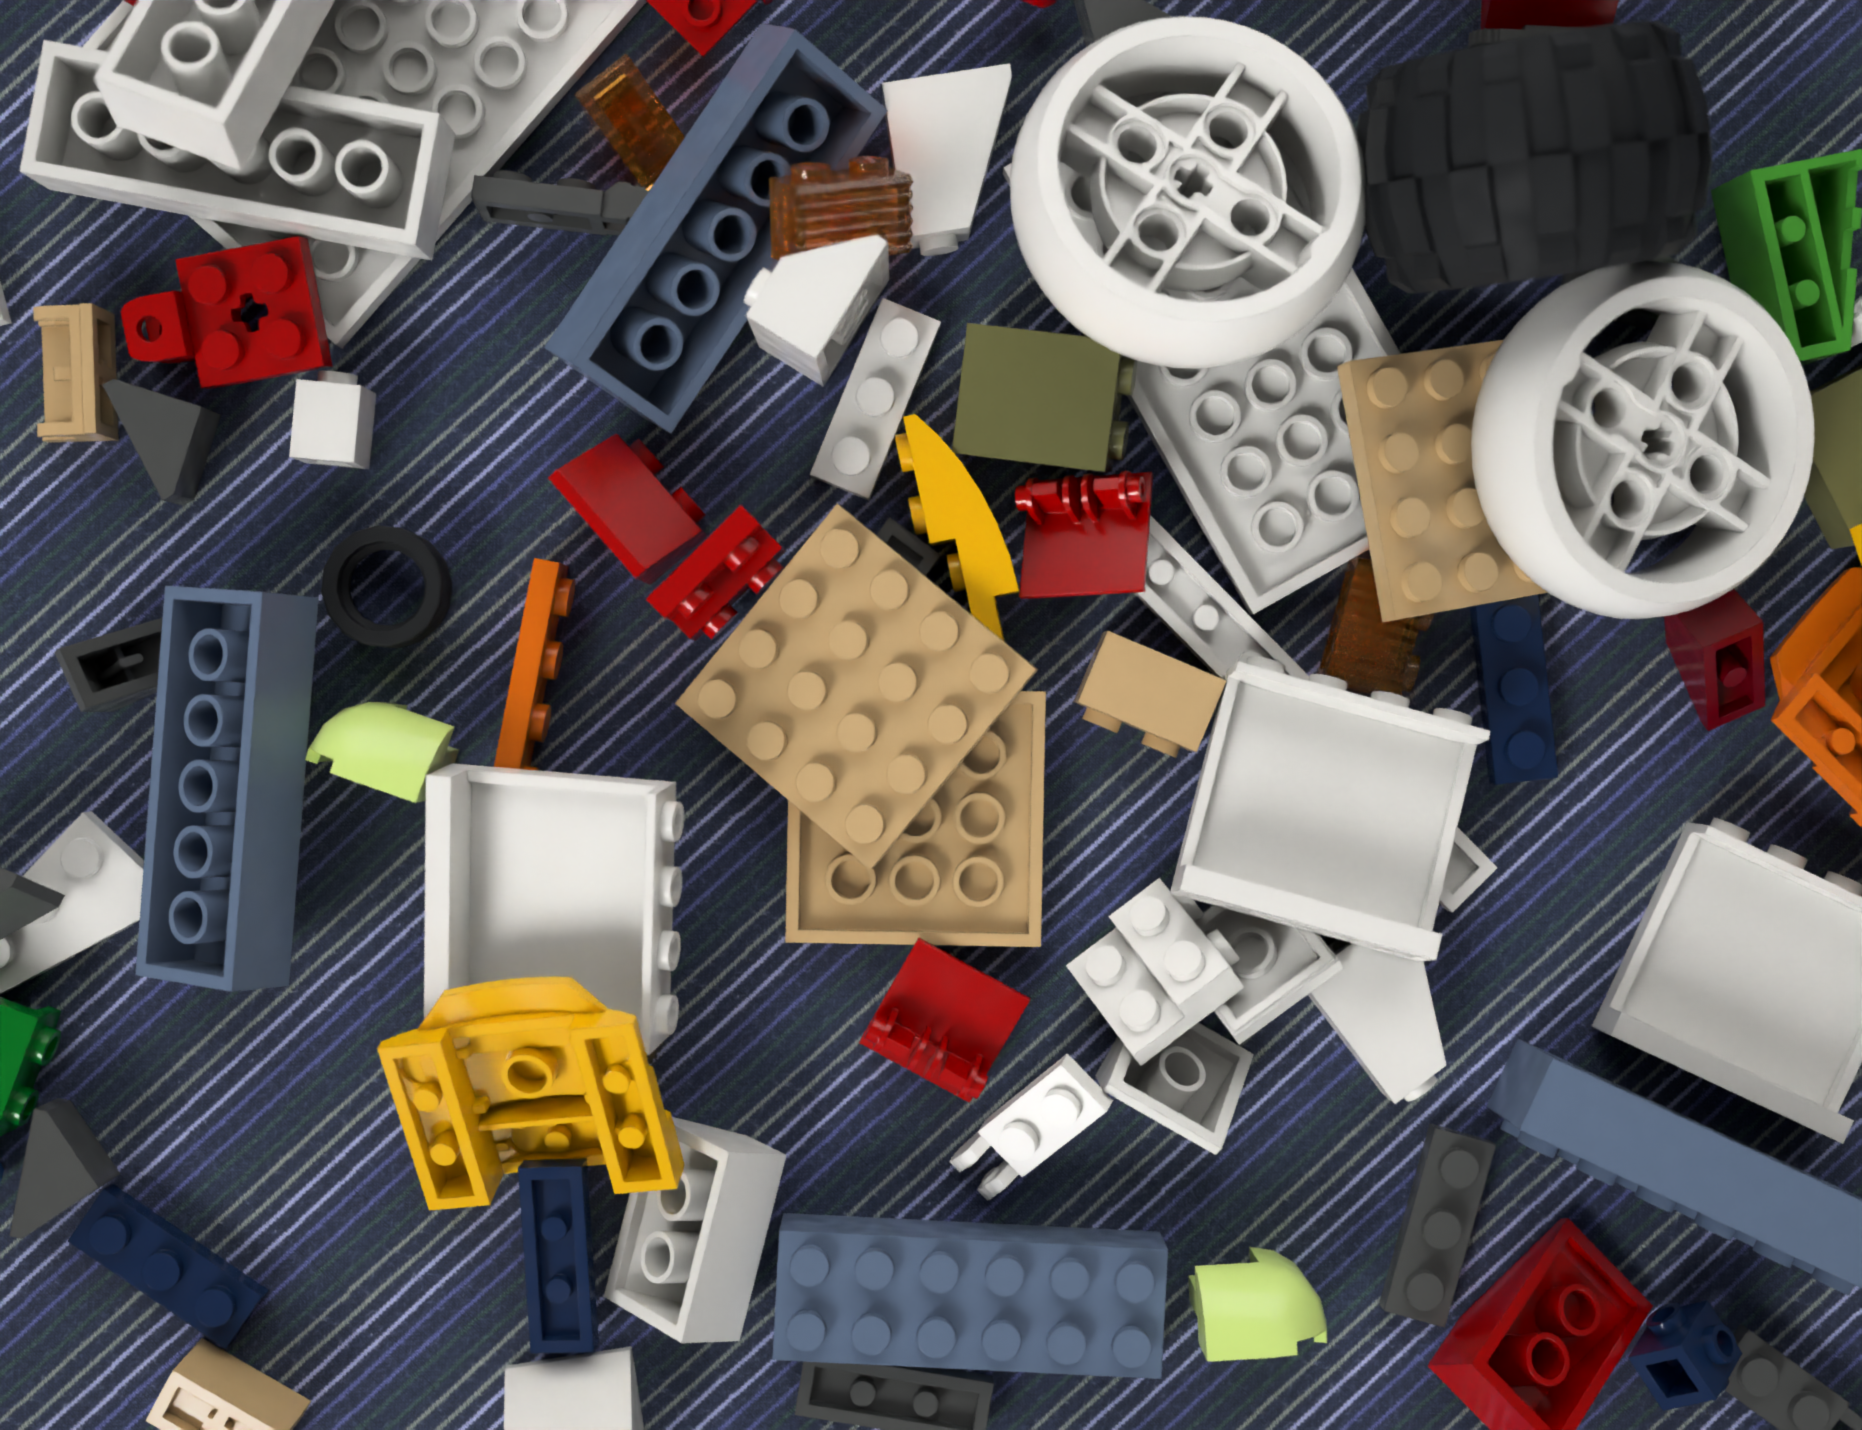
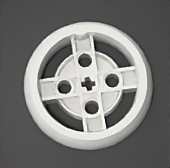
[1010,16,1367,368]
[1471,261,1814,619]

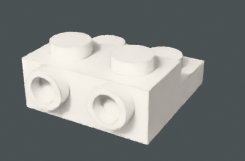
[1066,878,1244,1066]

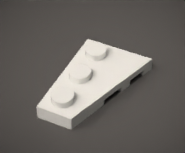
[0,811,144,994]

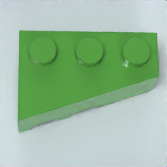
[1711,149,1862,366]

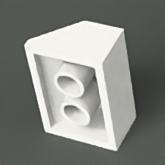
[744,235,890,387]
[604,1117,786,1343]

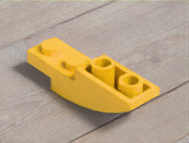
[895,414,1020,641]

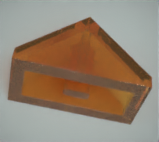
[574,54,685,191]

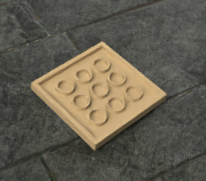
[1337,340,1563,622]
[675,504,1038,870]
[785,691,1046,947]

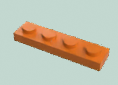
[494,558,575,771]

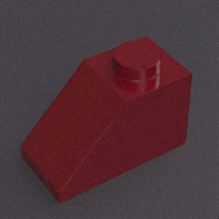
[1664,589,1766,731]

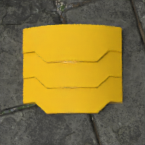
[377,977,685,1211]

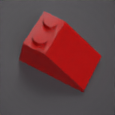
[1427,1218,1653,1430]

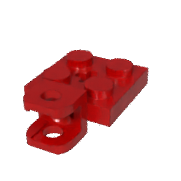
[121,236,333,389]

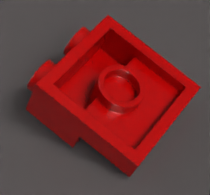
[646,505,786,641]

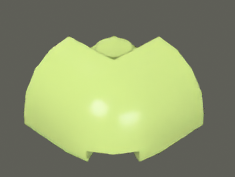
[305,702,459,803]
[1188,1247,1327,1362]

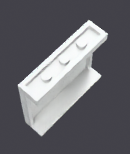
[1170,656,1491,962]
[424,763,684,1055]
[1592,817,1862,1144]

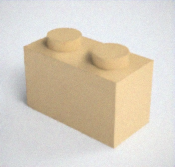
[1073,631,1227,758]

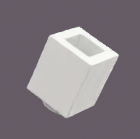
[289,371,376,469]

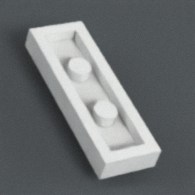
[810,298,941,500]

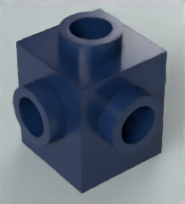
[1628,1300,1742,1411]

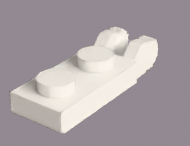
[950,1054,1113,1201]

